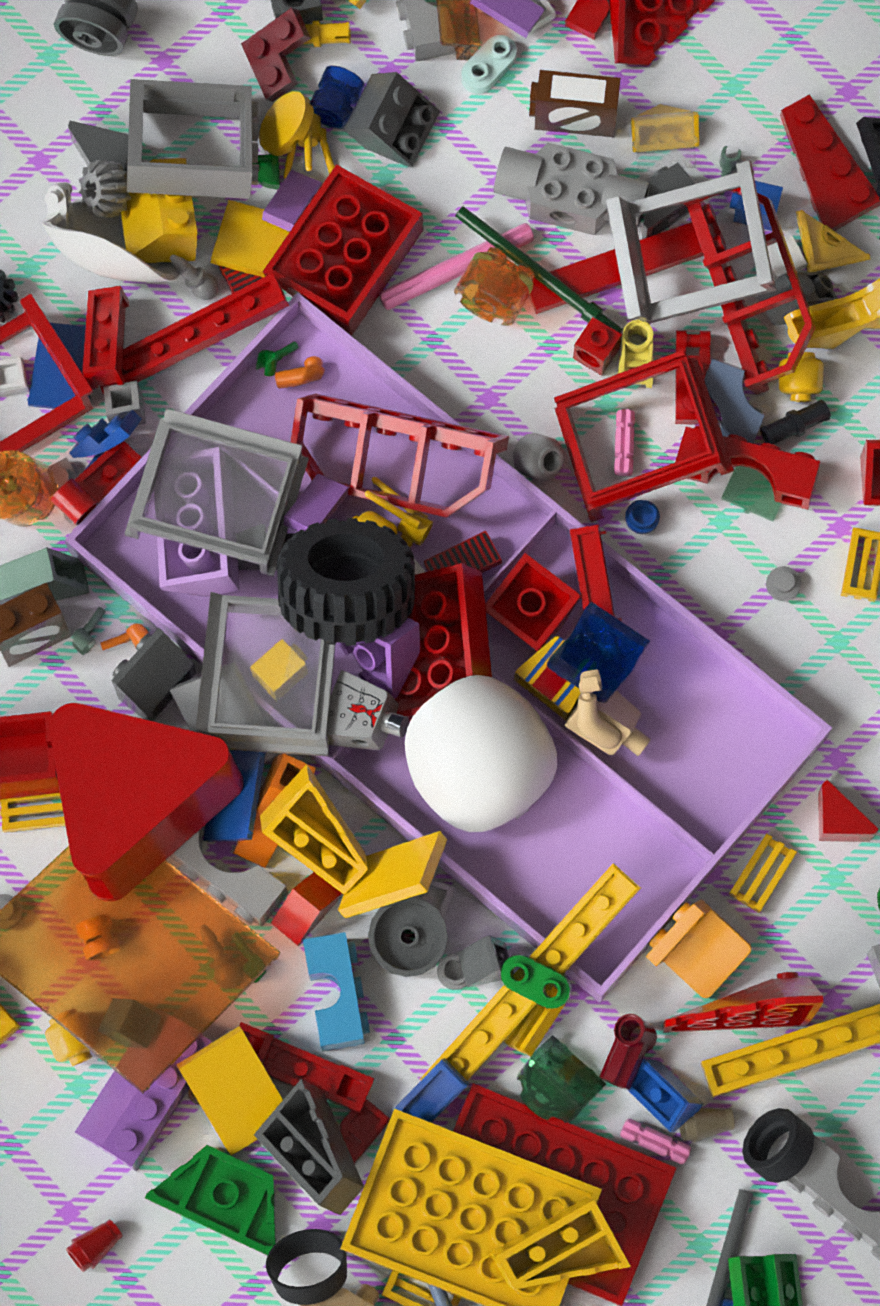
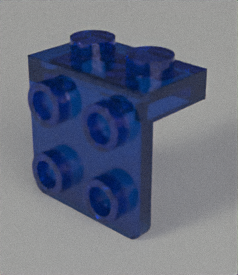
[547,602,650,703]

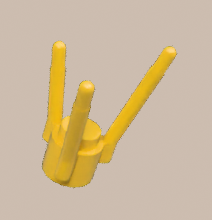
[283,113,335,179]
[365,477,433,548]

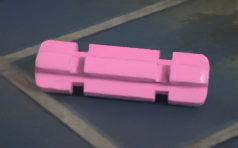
[614,409,635,476]
[620,1119,691,1164]

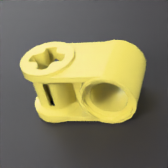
[618,320,654,388]

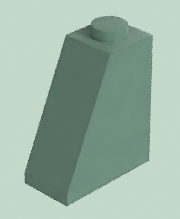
[0,547,90,605]

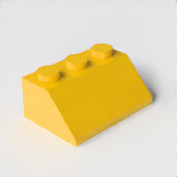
[120,158,197,263]

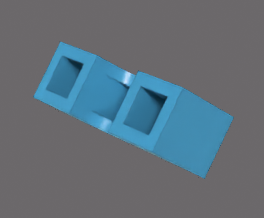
[303,932,370,1052]

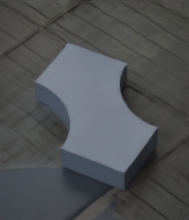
[704,358,764,444]

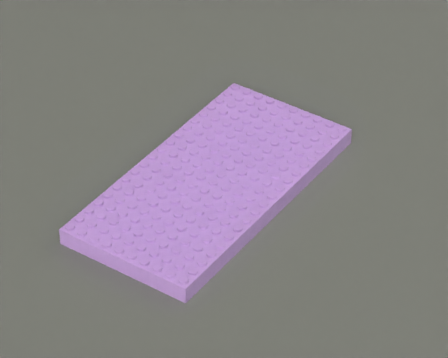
[65,292,832,1003]

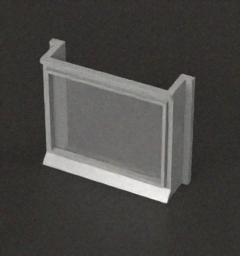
[125,408,309,577]
[195,592,335,756]

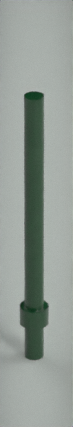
[455,206,623,333]

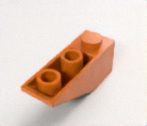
[233,754,316,868]

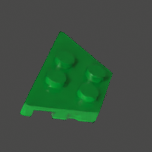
[145,1145,276,1256]

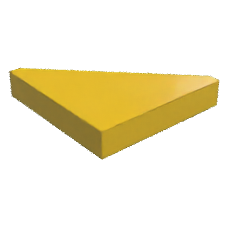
[795,210,871,272]

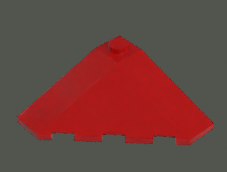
[609,0,715,66]
[663,972,824,1033]

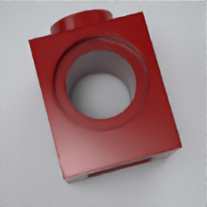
[573,317,622,376]

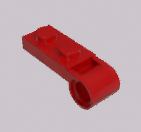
[51,441,142,525]

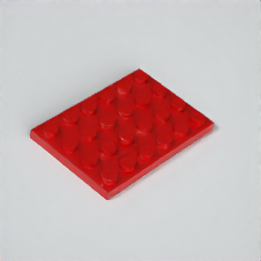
[453,1083,677,1306]

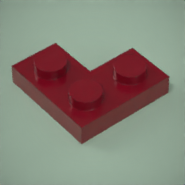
[241,8,311,102]

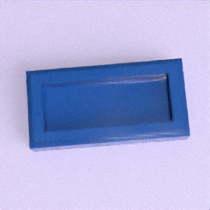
[393,1058,470,1123]

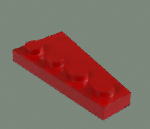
[780,94,880,231]

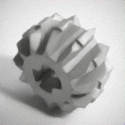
[78,160,131,218]

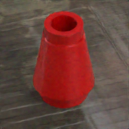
[66,1219,123,1272]

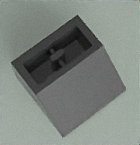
[343,72,440,167]
[111,628,196,721]

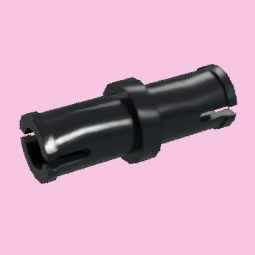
[760,399,831,444]

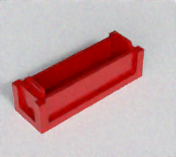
[82,286,129,389]
[569,525,623,634]

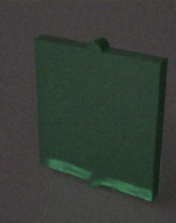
[721,466,782,522]

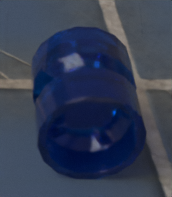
[309,65,365,129]

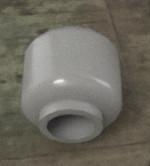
[513,433,564,481]

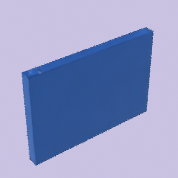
[27,323,91,413]
[203,750,266,842]

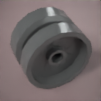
[53,0,138,56]
[368,897,448,977]

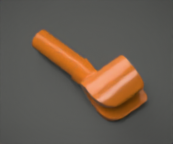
[100,623,149,650]

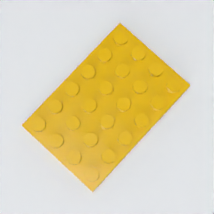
[340,1109,602,1306]

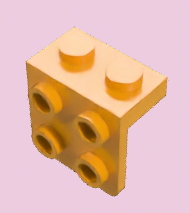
[646,899,752,998]

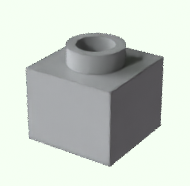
[103,380,146,425]

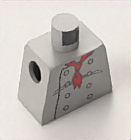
[327,670,409,750]

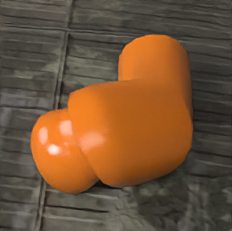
[275,356,325,389]

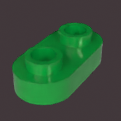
[501,955,572,1009]

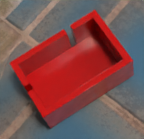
[0,711,60,800]

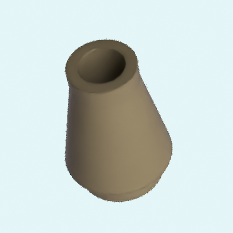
[679,1107,735,1143]

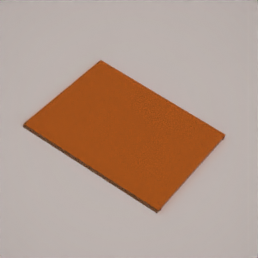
[0,846,281,1094]

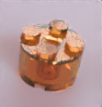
[454,247,535,326]
[0,450,58,527]

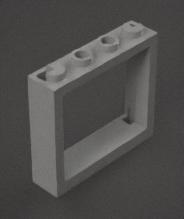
[127,79,259,199]

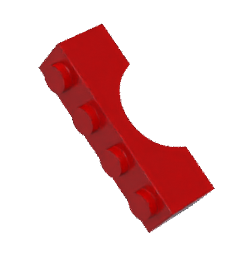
[675,426,820,510]

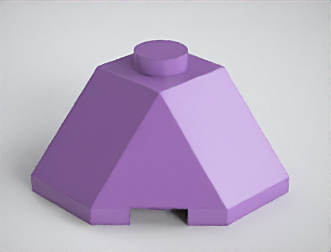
[338,618,420,699]

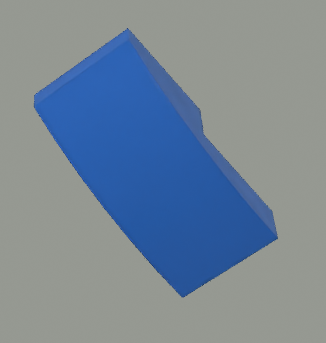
[69,409,142,458]

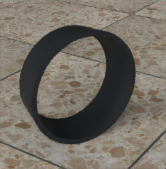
[266,1229,347,1305]

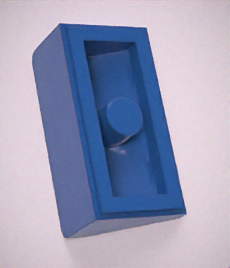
[628,1059,704,1133]

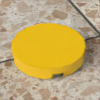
[259,91,314,156]

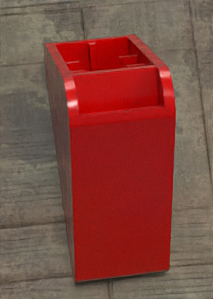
[49,703,244,902]

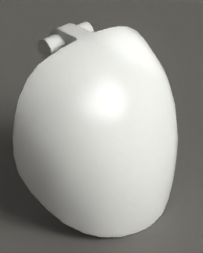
[42,182,180,283]
[405,675,557,832]

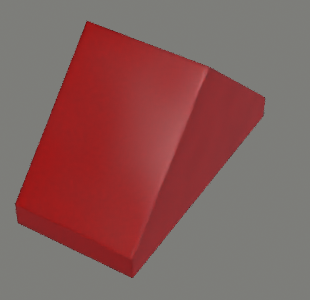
[818,780,879,842]
[271,872,344,946]

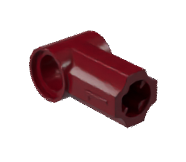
[599,1013,657,1091]

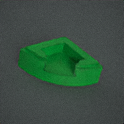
[252,154,280,190]

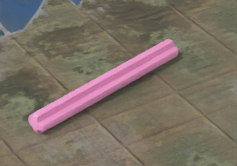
[379,223,534,310]

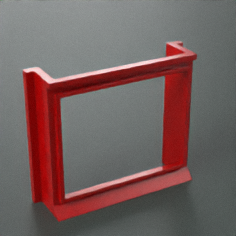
[0,294,94,465]
[554,350,734,522]

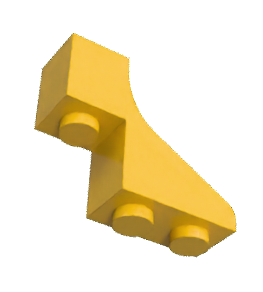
[784,278,880,349]

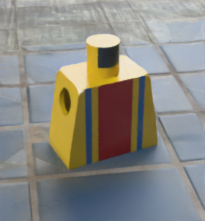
[514,631,597,721]

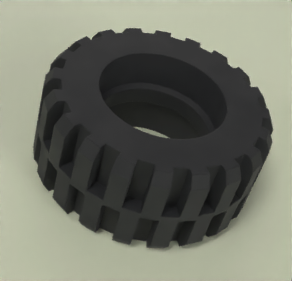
[277,518,415,646]

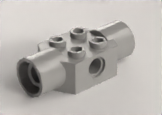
[494,142,649,235]

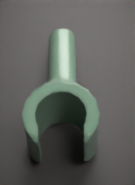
[718,146,741,195]
[72,607,106,655]

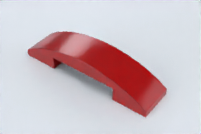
[239,1022,375,1113]

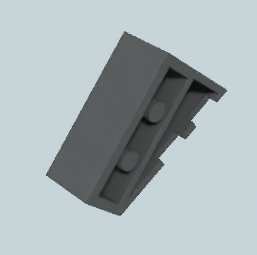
[254,1079,364,1215]

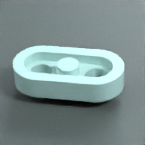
[462,35,517,94]

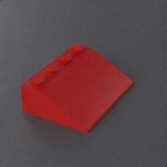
[263,164,424,336]
[395,563,492,721]

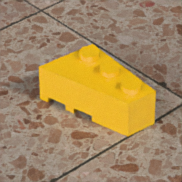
[260,764,368,895]
[490,1197,631,1290]

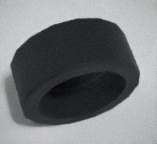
[742,1108,814,1183]

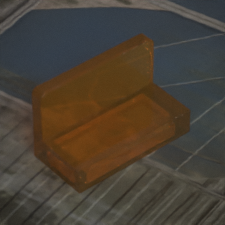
[436,0,480,61]

